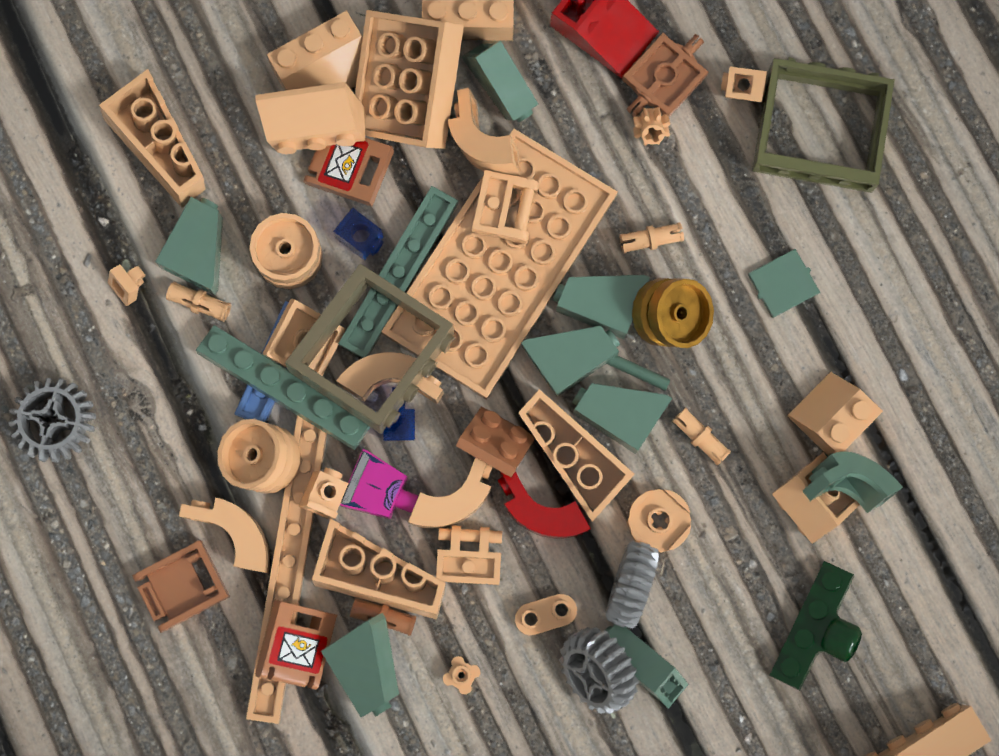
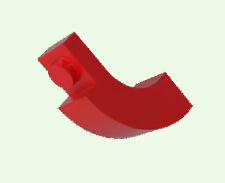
[497,472,591,539]

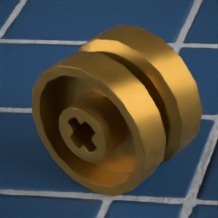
[632,278,714,348]

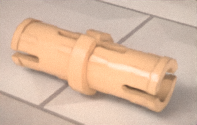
[619,222,684,254]
[166,281,231,322]
[672,407,731,465]

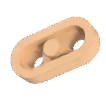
[515,594,577,635]

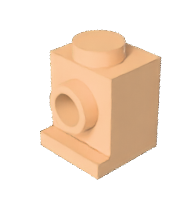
[721,66,768,103]
[299,468,348,519]

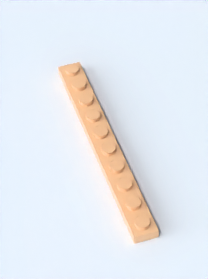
[246,415,327,724]

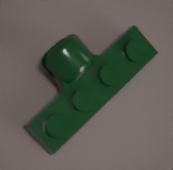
[770,561,862,691]

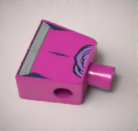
[340,449,419,519]

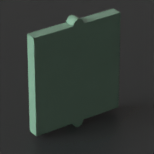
[748,249,820,318]

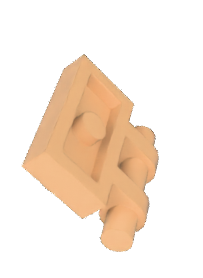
[436,525,502,585]

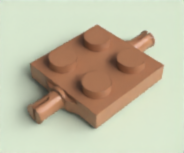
[622,33,709,117]

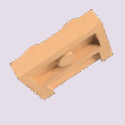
[472,170,539,243]

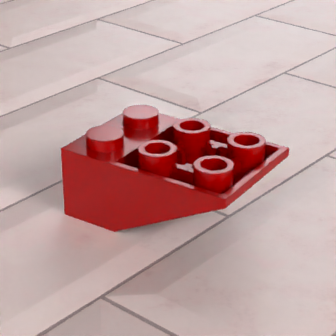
[550,0,659,79]

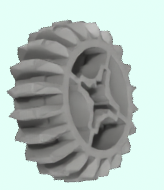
[8,378,96,463]
[605,541,659,629]
[559,627,639,714]

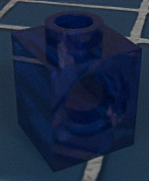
[333,207,384,260]

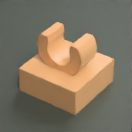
[108,264,145,306]

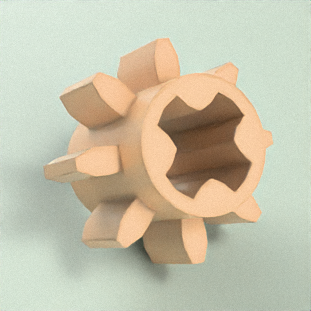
[633,107,671,146]

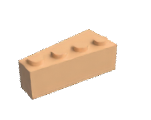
[99,69,206,208]
[518,389,635,522]
[312,518,446,620]
[865,703,991,756]

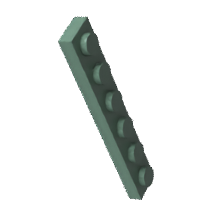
[338,186,459,358]
[196,325,370,450]

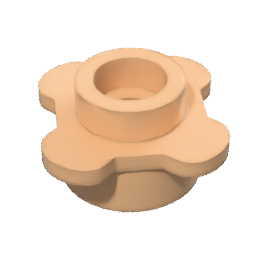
[443,656,480,695]

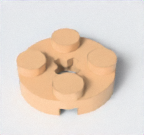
[627,489,691,553]

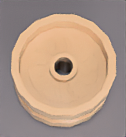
[249,213,323,289]
[218,419,300,494]

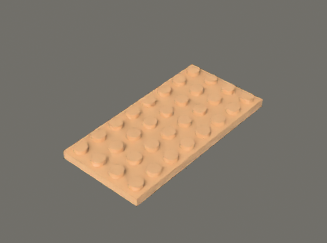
[381,129,618,400]

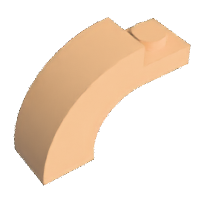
[448,88,521,176]
[336,352,444,404]
[408,458,493,529]
[179,497,270,574]

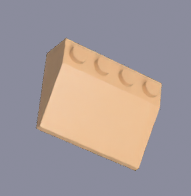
[355,10,464,149]

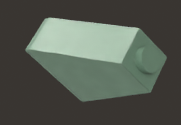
[461,40,538,122]
[155,197,223,296]
[553,275,650,339]
[521,326,620,397]
[572,383,672,454]
[321,613,399,718]
[606,625,689,709]

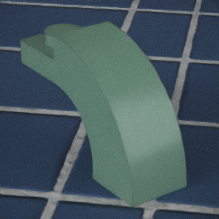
[803,451,903,513]

